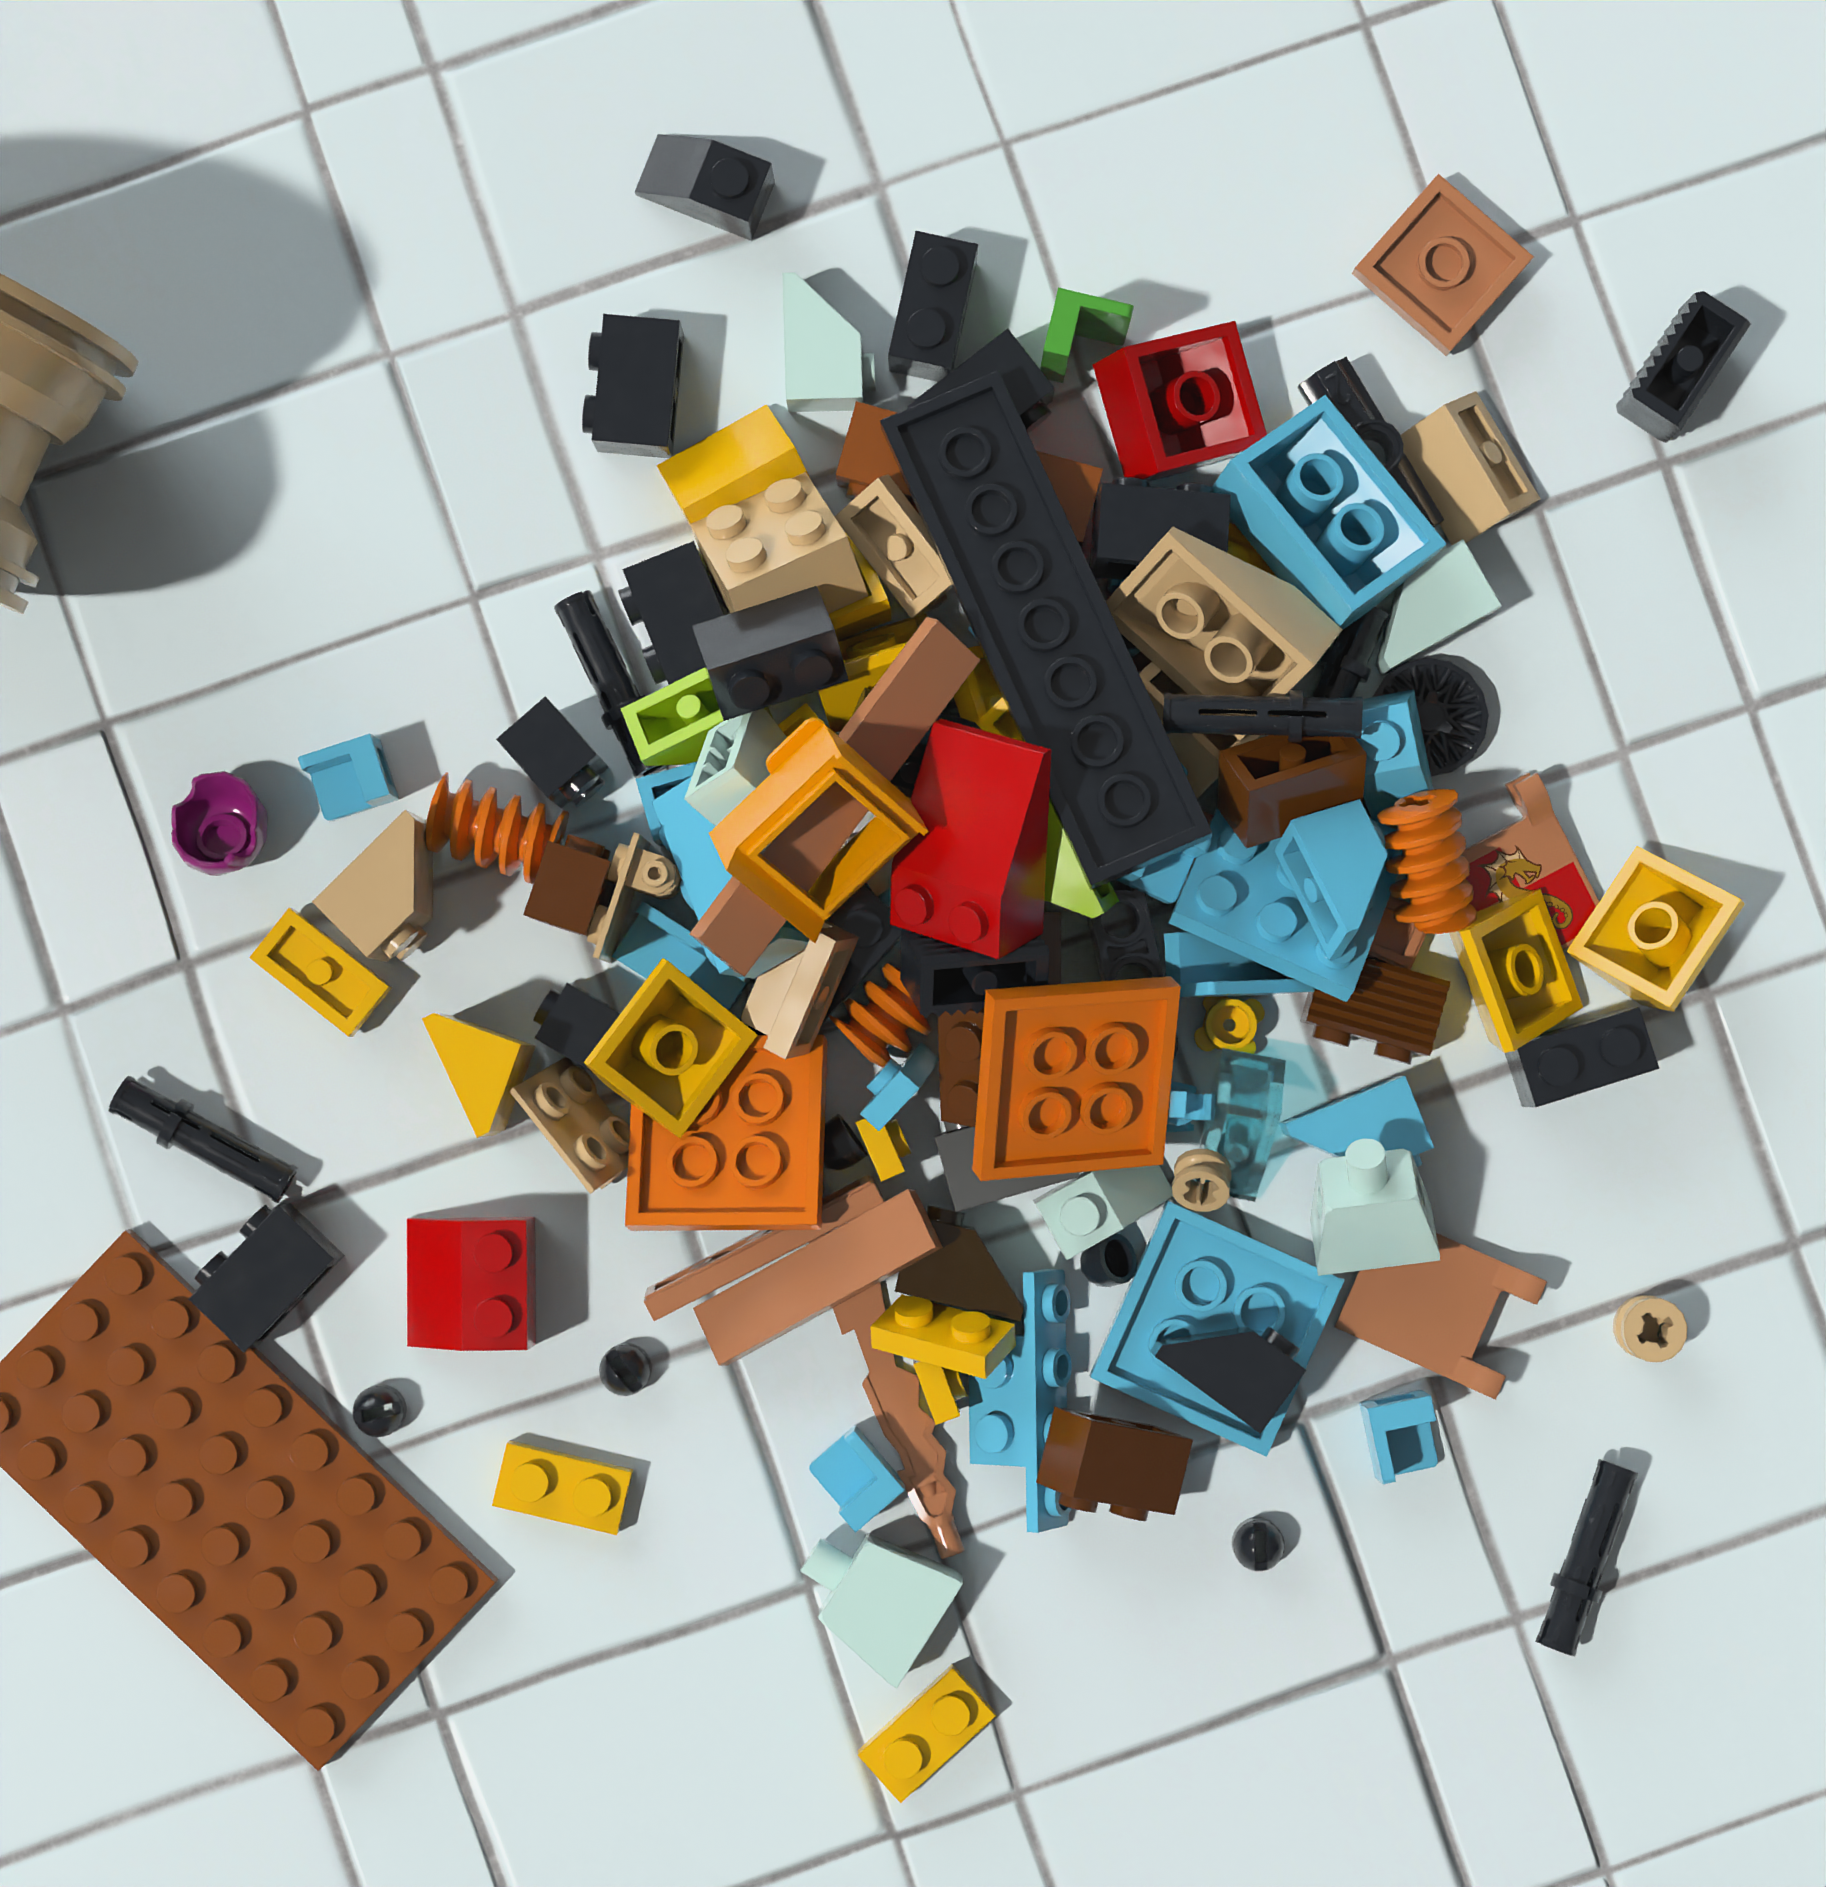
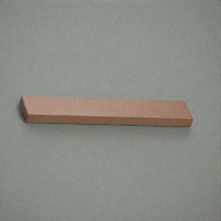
[689,617,980,977]

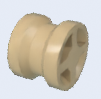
[1613,1295,1687,1362]

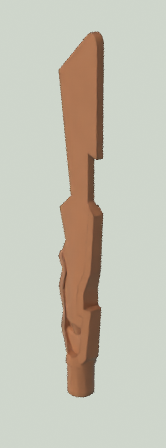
[809,1234,965,1559]

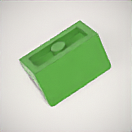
[1040,287,1134,383]

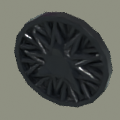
[1372,658,1489,777]

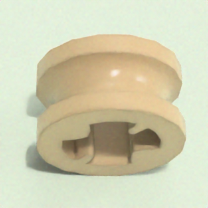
[1172,1149,1232,1212]

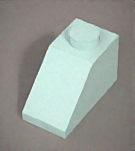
[782,272,876,412]
[1375,539,1502,676]
[1033,1165,1173,1260]

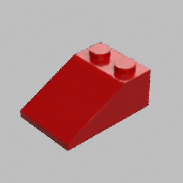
[890,719,1051,959]

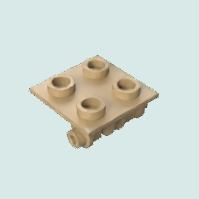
[587,832,682,964]
[509,1057,630,1194]

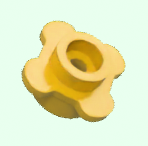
[1194,996,1265,1060]

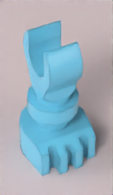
[1166,1081,1216,1132]

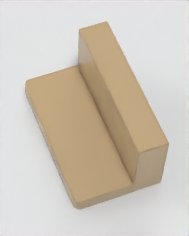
[1401,391,1540,545]
[834,474,953,619]
[741,921,859,1059]

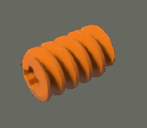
[426,772,570,884]
[1377,789,1477,934]
[828,950,931,1068]

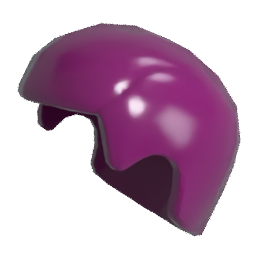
[171,771,268,876]

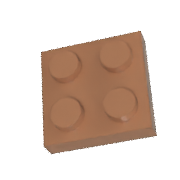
[1352,174,1534,356]

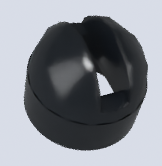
[824,1114,868,1170]
[1080,1233,1137,1287]
[599,1343,652,1396]
[353,1384,407,1437]
[1232,1517,1285,1571]

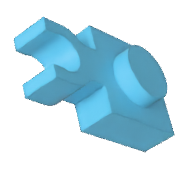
[860,1042,939,1131]

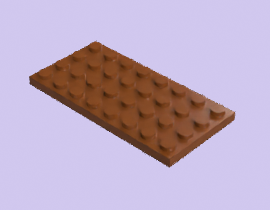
[0,1229,499,1771]

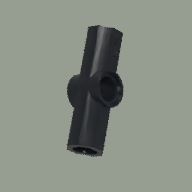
[1298,357,1444,528]

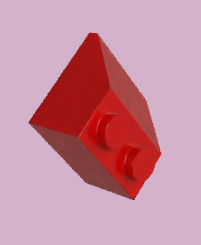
[1092,321,1267,482]
[407,1217,536,1351]

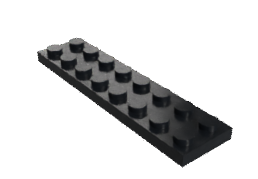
[880,370,1212,891]

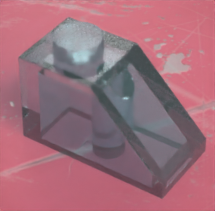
[1194,1048,1286,1202]

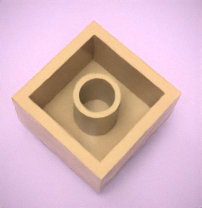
[689,472,868,614]

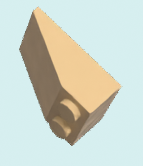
[1106,527,1343,741]

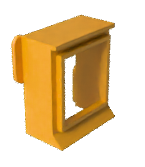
[709,718,928,943]

